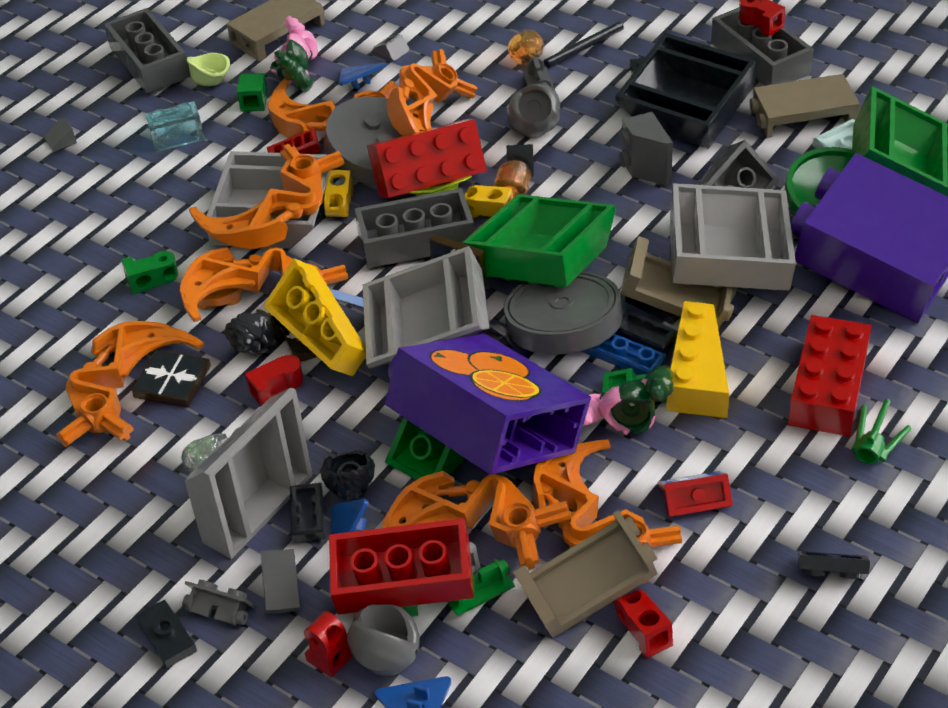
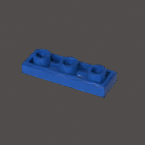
[580,334,667,375]

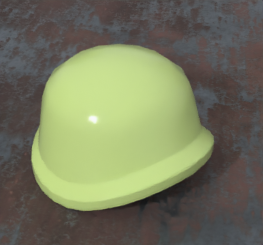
[187,53,230,86]

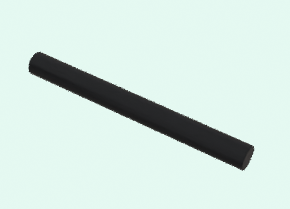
[544,21,624,68]

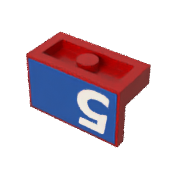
[657,471,733,517]

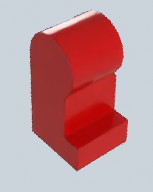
[739,0,785,37]
[245,355,304,406]
[614,589,673,658]
[304,611,352,678]

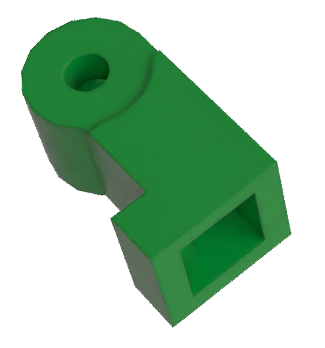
[121,251,178,295]

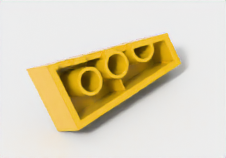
[263,258,366,376]
[666,301,729,419]

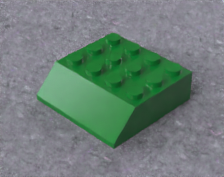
[852,86,948,197]
[462,194,616,288]

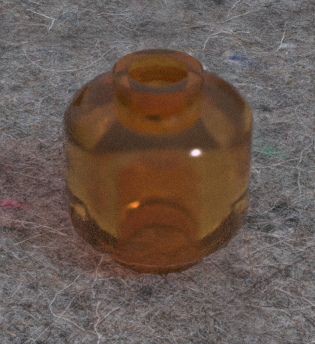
[508,30,544,65]
[494,160,532,198]

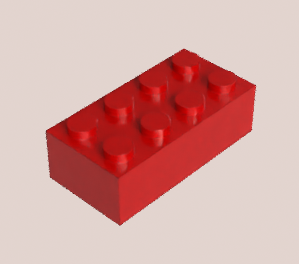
[366,119,487,198]
[788,315,872,437]
[329,518,474,615]

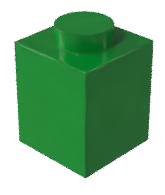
[237,73,268,112]

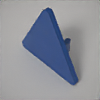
[339,62,387,89]
[331,498,368,534]
[375,676,452,708]

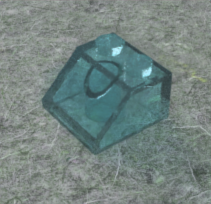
[145,101,205,152]

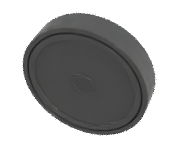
[324,97,403,186]
[504,271,623,354]

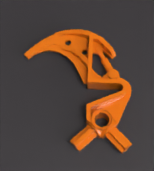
[386,49,477,136]
[268,78,399,138]
[189,144,344,249]
[180,247,348,322]
[56,321,204,447]
[532,439,682,584]
[381,471,571,570]

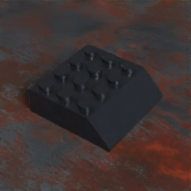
[615,33,756,149]

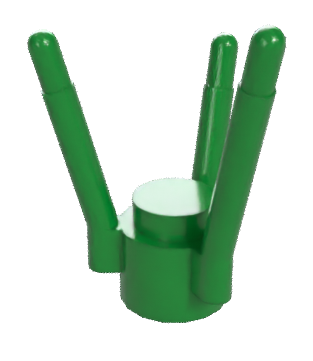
[851,399,912,465]

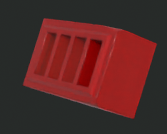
[267,129,320,154]

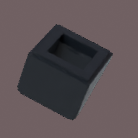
[506,144,534,178]

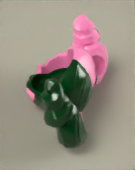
[270,15,318,92]
[583,366,673,435]

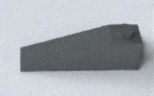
[698,140,779,189]

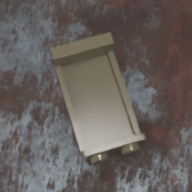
[226,0,325,62]
[749,74,860,138]
[620,236,737,329]
[513,510,658,638]

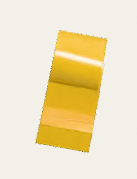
[324,170,354,217]
[465,185,513,217]

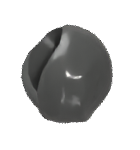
[507,84,560,138]
[347,604,420,676]

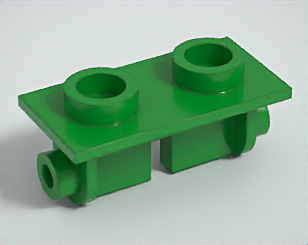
[447,559,515,617]

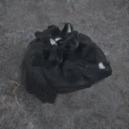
[225,309,283,354]
[320,450,375,502]

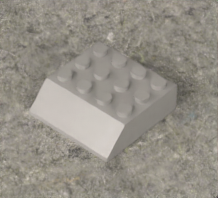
[206,151,331,248]
[670,183,796,291]
[363,246,490,368]
[185,388,313,559]

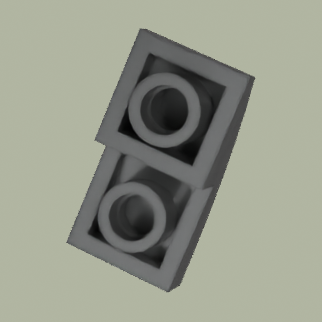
[261,549,300,614]

